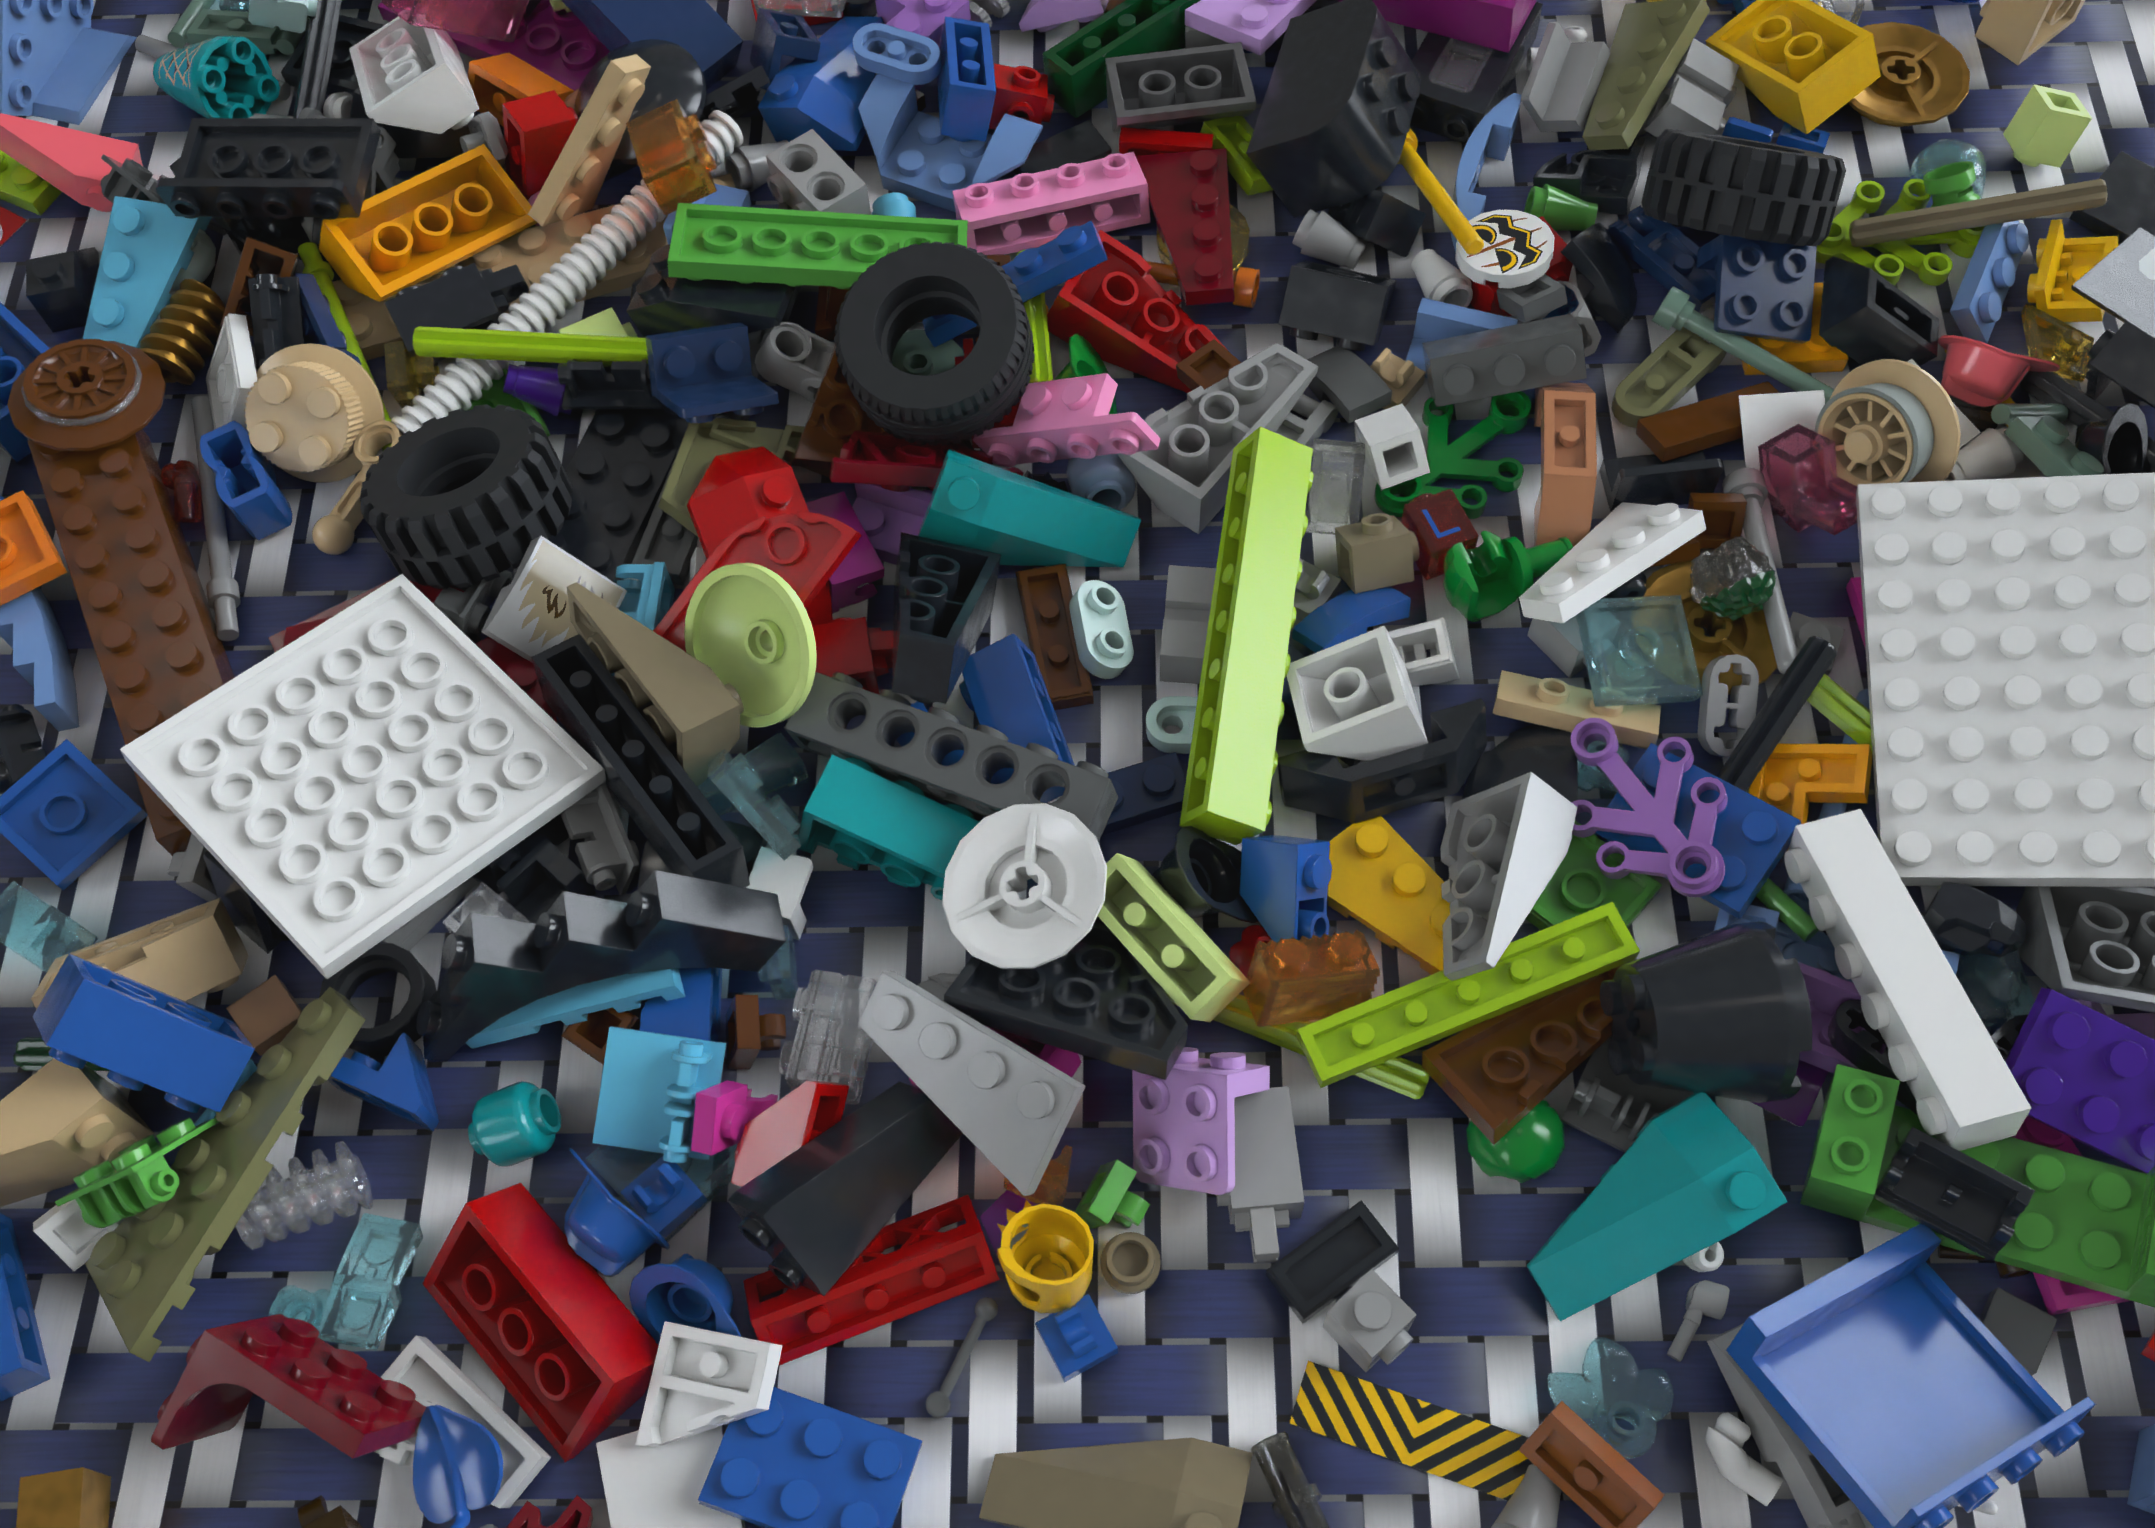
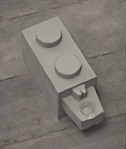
[1216,1086,1304,1264]

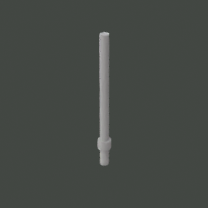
[191,396,241,641]

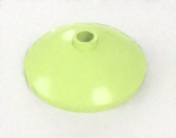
[685,563,817,728]

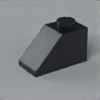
[26,247,99,332]

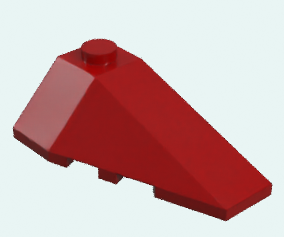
[1047,230,1226,393]

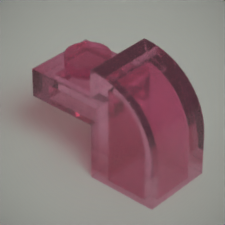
[1758,424,1857,536]

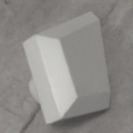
[460,111,509,169]

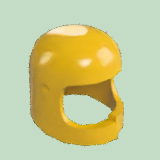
[997,1203,1094,1313]

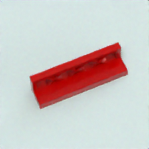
[743,1195,1000,1366]

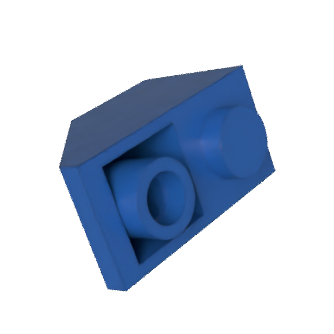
[1240,835,1332,958]

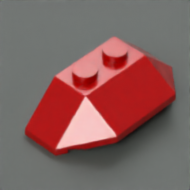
[687,446,833,626]

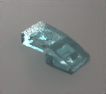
[0,881,99,973]
[318,1213,423,1351]

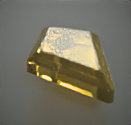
[2021,304,2094,382]

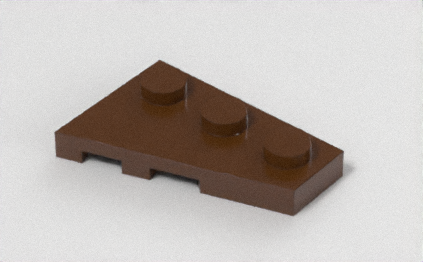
[790,345,887,470]

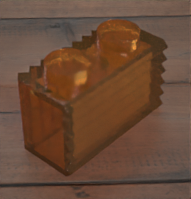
[1242,930,1380,1027]

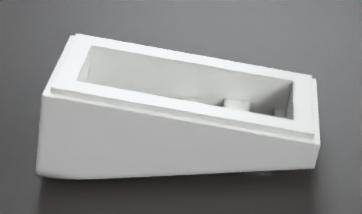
[1388,618,1460,686]

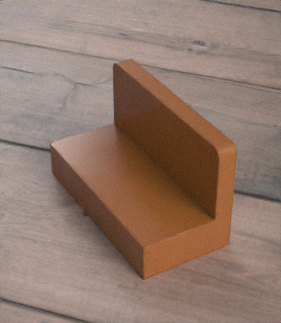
[1519,1401,1665,1528]

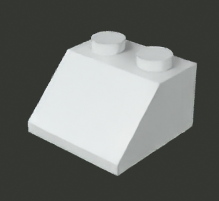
[1287,626,1428,761]

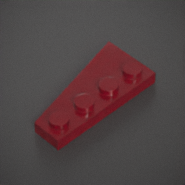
[1136,148,1235,305]

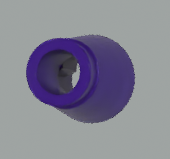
[503,364,572,417]

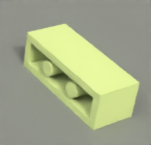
[1098,853,1251,1022]

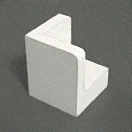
[746,846,813,940]

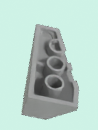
[1440,772,1578,981]

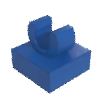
[620,1156,708,1238]
[1035,1294,1118,1383]

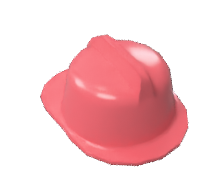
[1938,335,2060,407]

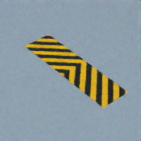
[1290,1361,1533,1501]

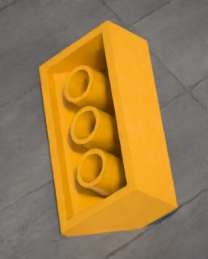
[319,144,537,302]

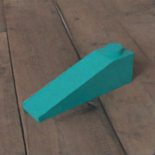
[918,449,1141,567]
[1526,1092,1788,1321]

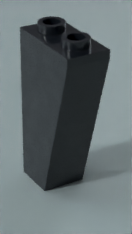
[727,1081,963,1296]

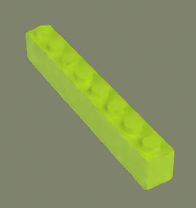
[1179,426,1314,845]

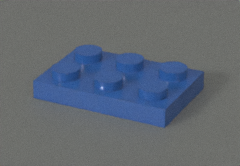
[1594,743,1801,919]
[698,1387,922,1528]

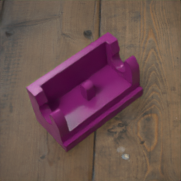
[806,491,885,614]

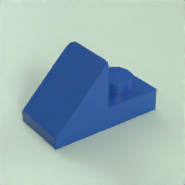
[328,1033,439,1131]

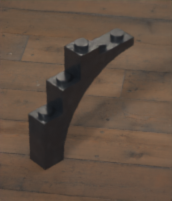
[416,870,786,1062]

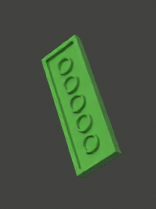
[668,203,968,289]

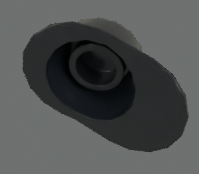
[2075,403,2149,474]
[1152,826,1259,923]

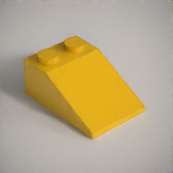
[1705,0,1881,134]

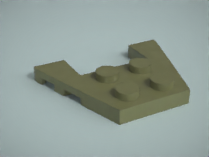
[658,418,831,536]

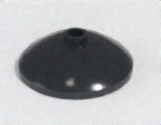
[574,39,706,165]

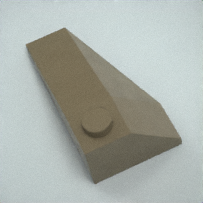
[567,582,744,788]
[979,1437,1253,1528]

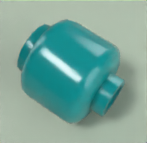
[468,1081,561,1167]

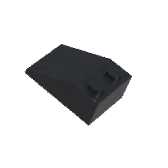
[627,244,795,338]

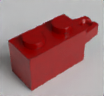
[812,617,893,695]

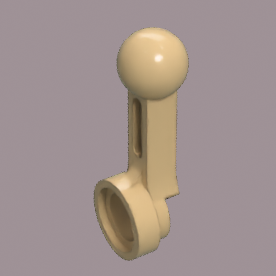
[312,421,403,555]

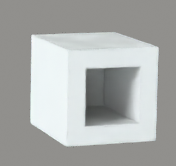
[1355,403,1430,490]

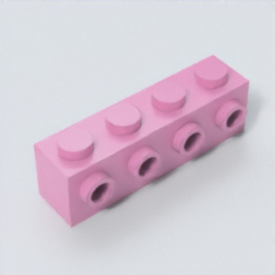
[952,152,1150,255]

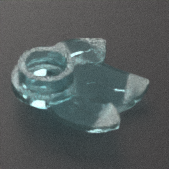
[1547,1337,1674,1459]

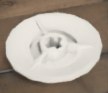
[942,803,1107,969]

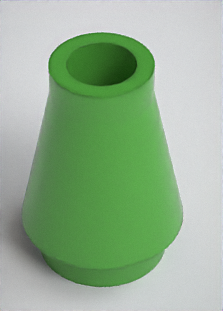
[1524,184,1598,231]

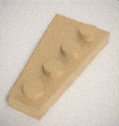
[528,54,651,226]

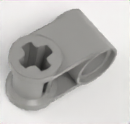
[755,322,835,403]

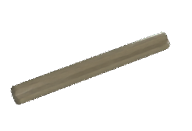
[1849,179,2108,247]

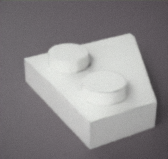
[635,1321,783,1447]

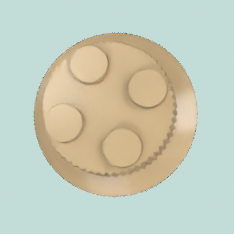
[244,343,385,483]

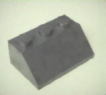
[1105,42,1256,132]

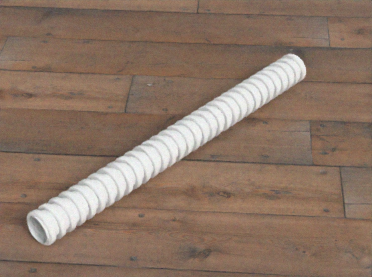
[391,110,743,434]

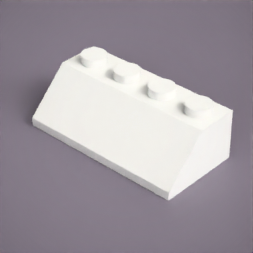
[349,0,480,134]

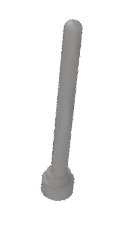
[1722,468,1797,674]

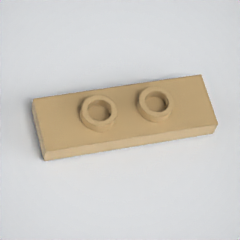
[1493,670,1661,749]

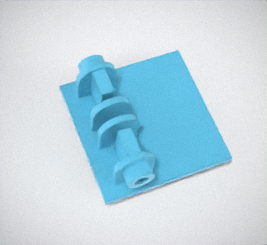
[592,1026,726,1163]

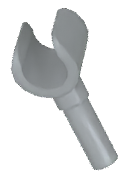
[1667,1280,1730,1362]

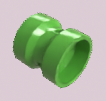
[1923,161,1980,207]

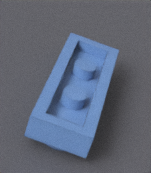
[1950,220,2029,343]

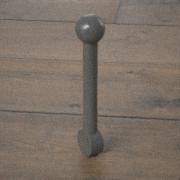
[926,1297,998,1418]

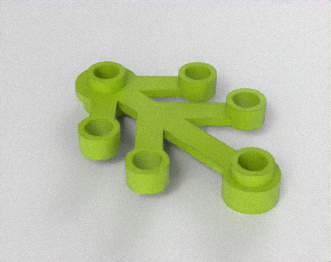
[1816,179,1984,286]

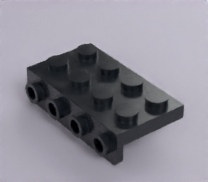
[156,118,381,220]

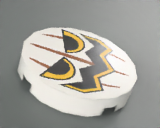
[1455,209,1555,289]

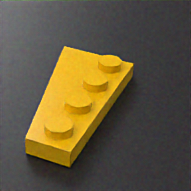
[1327,816,1450,975]

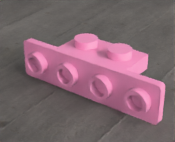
[973,373,1161,467]

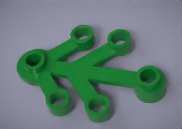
[1374,391,1531,519]

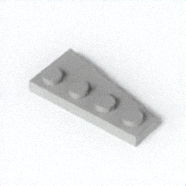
[858,971,1086,1196]

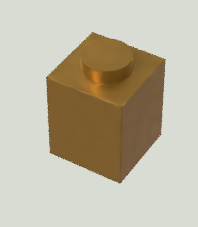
[16,1467,111,1528]

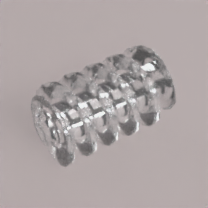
[235,1141,373,1250]

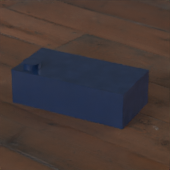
[561,0,743,90]

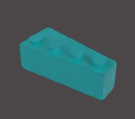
[796,754,979,900]

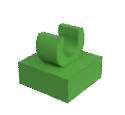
[1075,1159,1150,1229]

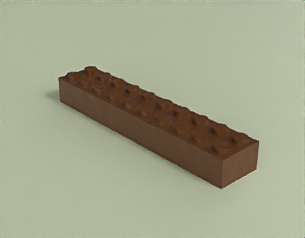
[27,429,235,856]

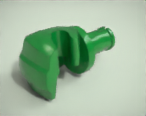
[1443,531,1573,622]

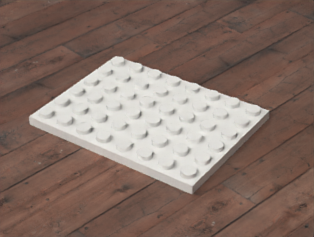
[1856,472,2155,887]

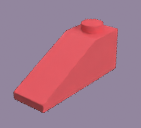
[0,113,143,212]

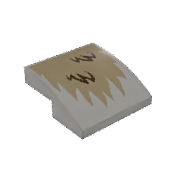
[481,536,627,663]

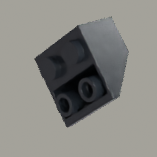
[1819,256,1939,366]

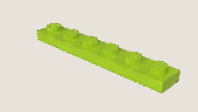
[1296,902,1640,1088]

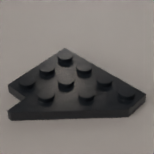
[944,916,1188,1080]

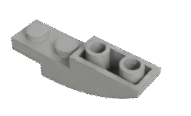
[1707,1323,1874,1528]

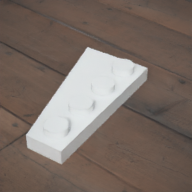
[1519,502,1706,623]

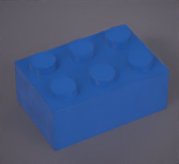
[33,953,255,1113]

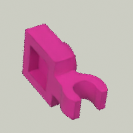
[691,1080,778,1156]

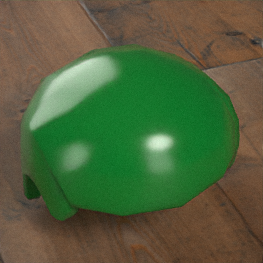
[1466,1099,1565,1183]

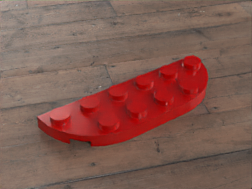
[653,511,862,652]

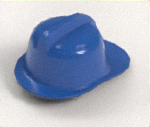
[564,1147,670,1277]
[629,1253,741,1345]

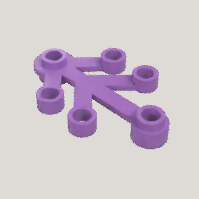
[1571,718,1728,897]

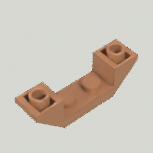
[1534,382,1597,547]

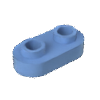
[853,23,942,85]

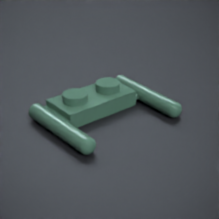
[167,0,310,55]
[1991,403,2104,477]

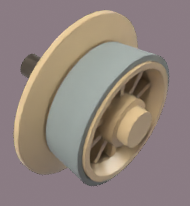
[1814,359,1961,496]

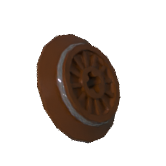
[7,339,166,451]

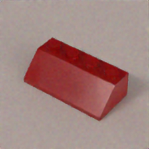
[422,1183,659,1462]

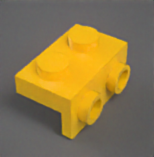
[2027,219,2119,323]

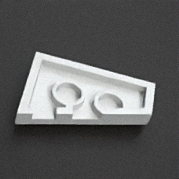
[374,1335,551,1509]

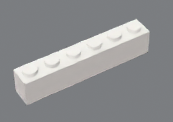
[1784,809,2031,1151]

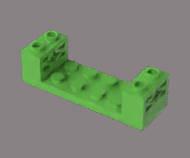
[1800,1064,2155,1308]

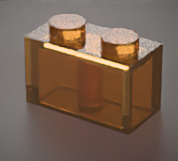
[626,99,717,215]

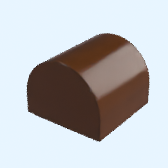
[561,1008,640,1065]

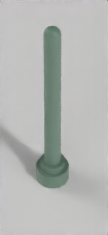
[1651,286,1834,404]

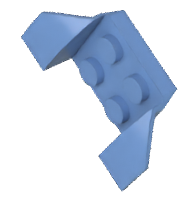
[858,74,1043,212]

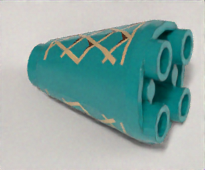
[153,35,280,118]

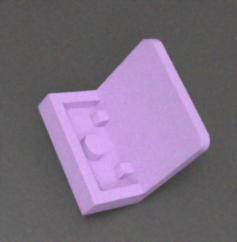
[1132,1047,1270,1195]

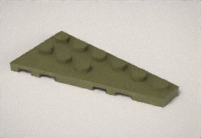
[85,987,366,1362]

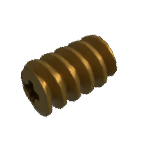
[139,279,225,385]

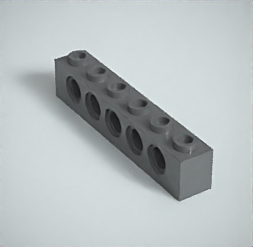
[784,672,1119,842]

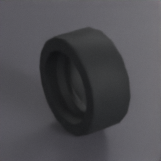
[319,943,436,1056]

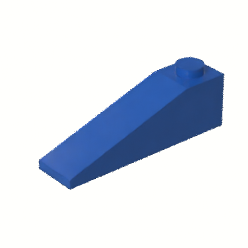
[758,17,885,151]

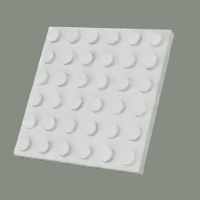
[120,574,606,979]

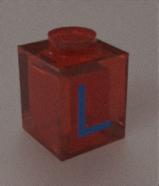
[1401,488,1479,581]

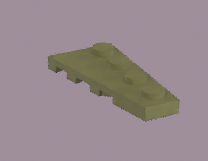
[1582,0,1710,150]

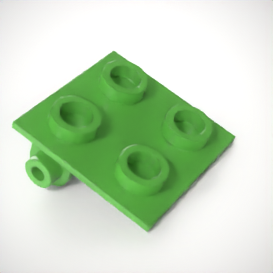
[55,1117,219,1228]

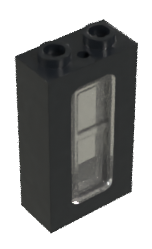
[1410,2,1543,144]

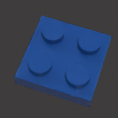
[0,739,148,891]

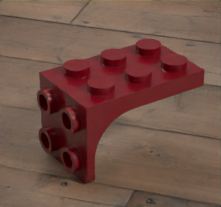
[151,1313,426,1459]

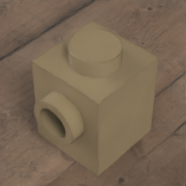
[1335,513,1419,594]

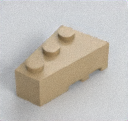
[31,897,249,1010]

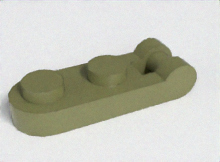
[1611,327,1727,428]

